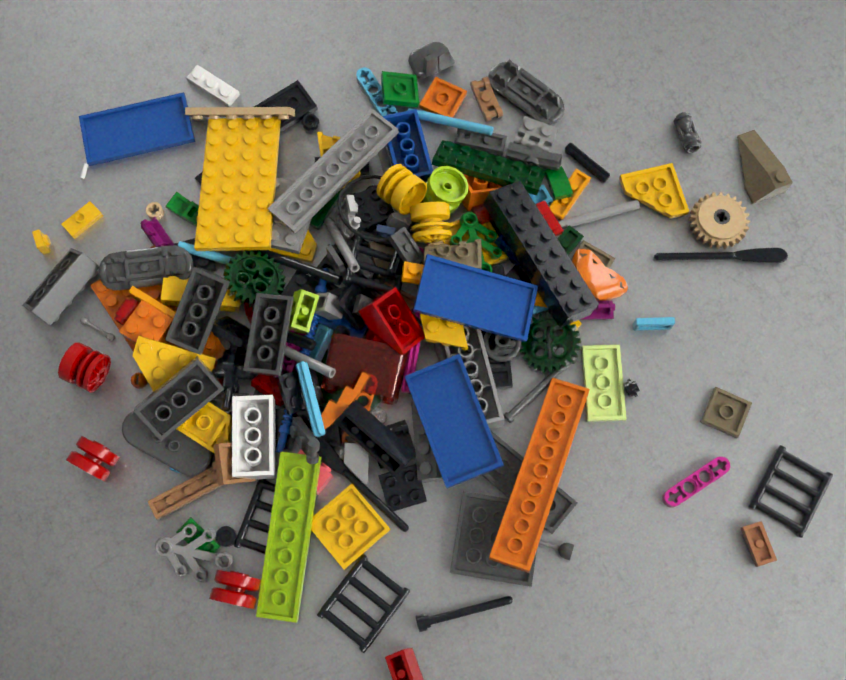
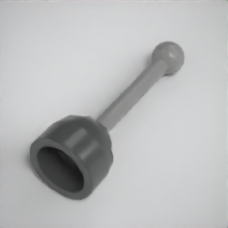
[539,540,574,560]

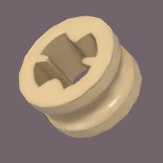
[146,202,164,220]

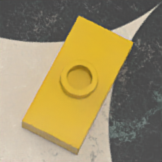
[61,201,103,239]

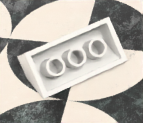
[232,395,276,479]

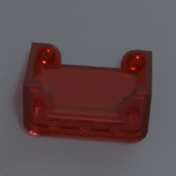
[321,334,409,405]

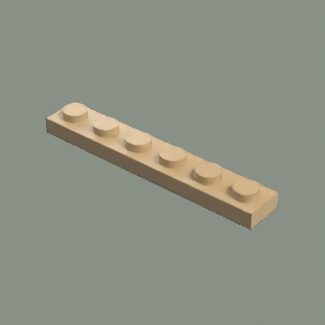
[185,107,295,120]

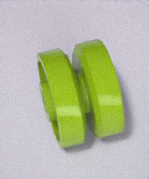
[423,166,469,214]

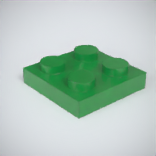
[381,71,420,108]

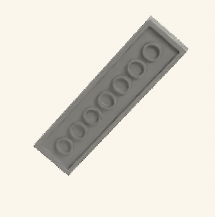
[268,108,399,234]

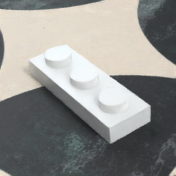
[186,65,240,107]

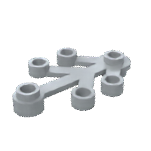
[155,524,233,582]

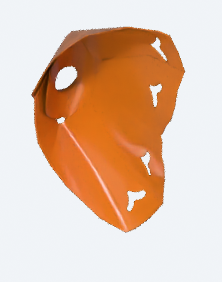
[572,249,628,301]

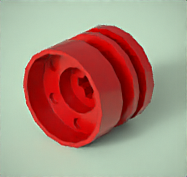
[58,342,111,393]

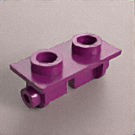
[140,217,175,247]
[580,301,615,320]

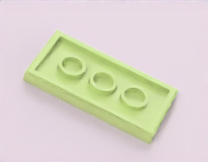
[581,344,627,422]

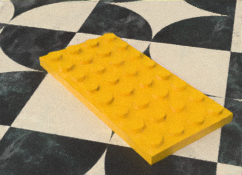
[194,117,281,251]

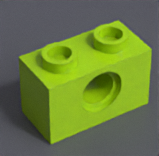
[288,289,320,334]

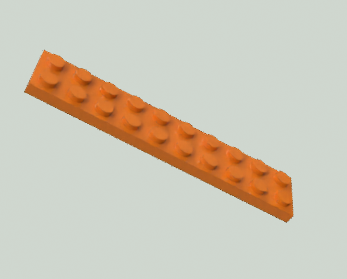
[489,378,590,573]

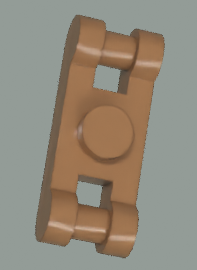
[470,77,503,122]

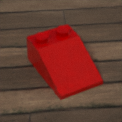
[358,287,425,355]

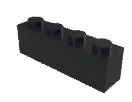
[335,400,416,477]

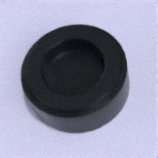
[216,526,237,547]

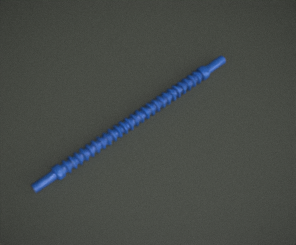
[275,268,330,454]

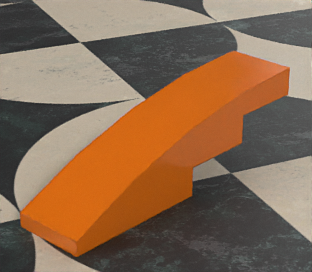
[312,372,371,433]

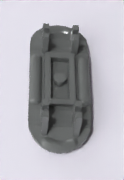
[488,59,564,125]
[99,245,193,290]
[122,411,212,476]

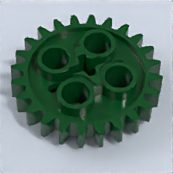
[223,250,286,308]
[519,312,581,374]

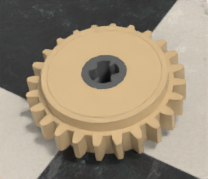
[689,192,750,249]

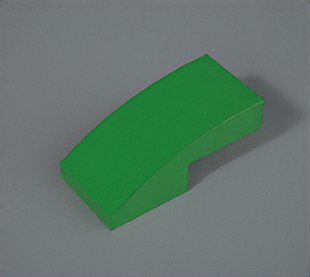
[545,166,573,200]
[165,191,199,227]
[176,517,220,561]

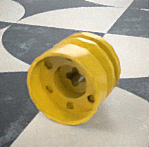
[376,164,427,215]
[410,202,452,243]

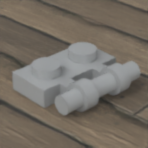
[514,116,558,152]
[335,195,361,242]

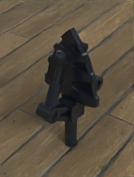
[212,345,252,411]

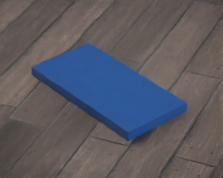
[79,92,195,166]
[413,254,538,342]
[405,354,504,489]

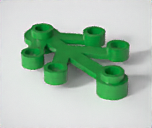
[449,212,502,272]

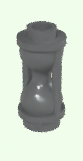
[673,112,702,153]

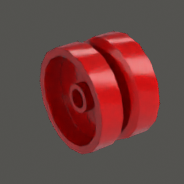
[66,436,120,482]
[209,570,261,609]

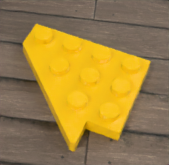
[132,336,216,392]

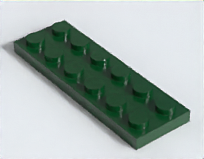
[432,140,546,196]

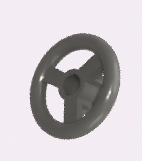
[483,332,521,362]

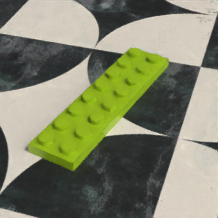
[256,452,322,623]

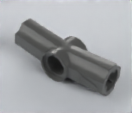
[505,142,562,171]

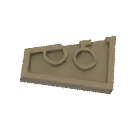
[423,239,482,269]

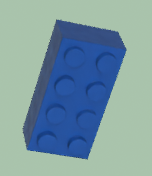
[382,109,433,183]

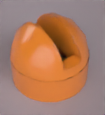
[131,372,148,389]

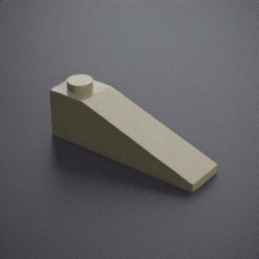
[737,130,793,204]

